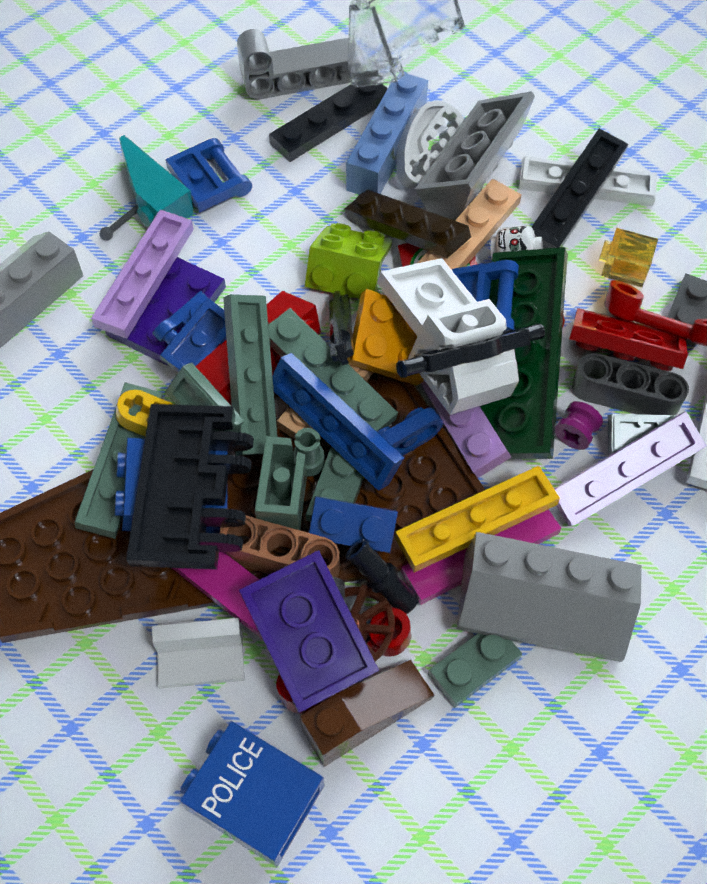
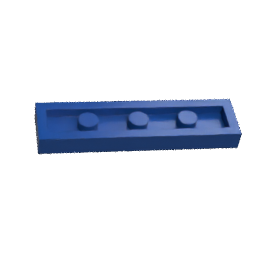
[272,353,404,491]

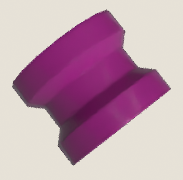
[555,401,603,450]

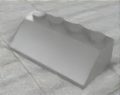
[415,91,535,220]
[0,232,83,348]
[456,532,642,662]

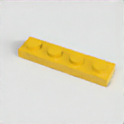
[395,466,560,573]

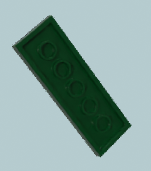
[480,247,568,459]

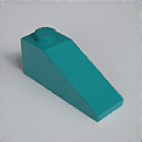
[119,135,194,227]

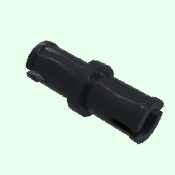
[345,539,419,614]

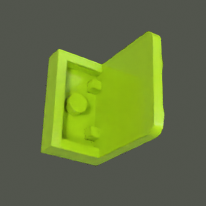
[305,223,392,299]

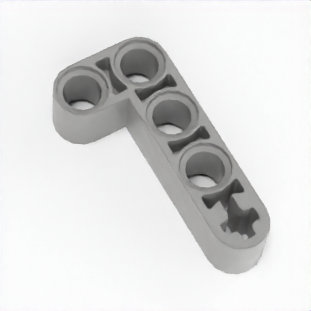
[237,29,368,99]

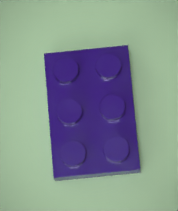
[105,257,226,365]
[239,550,379,713]

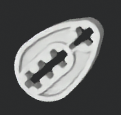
[396,101,465,188]

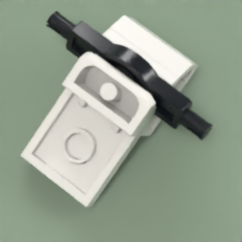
[377,258,545,415]

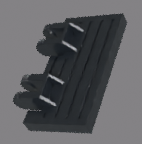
[126,404,254,570]

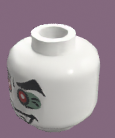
[491,226,543,259]

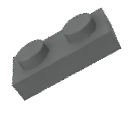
[667,273,707,347]

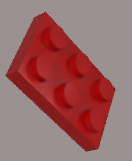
[569,308,688,371]

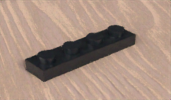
[269,73,388,162]
[531,128,629,248]

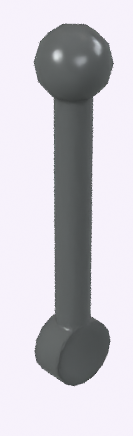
[99,205,138,241]

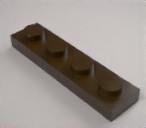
[345,189,471,259]

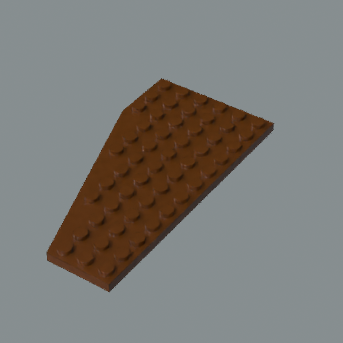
[0,373,485,643]

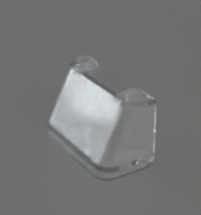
[348,0,465,87]

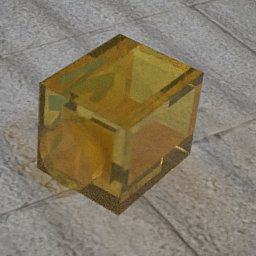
[599,228,658,287]

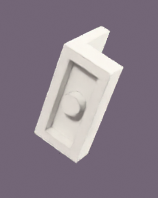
[152,618,245,689]

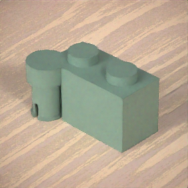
[255,428,325,530]

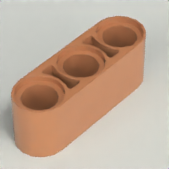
[220,516,340,578]

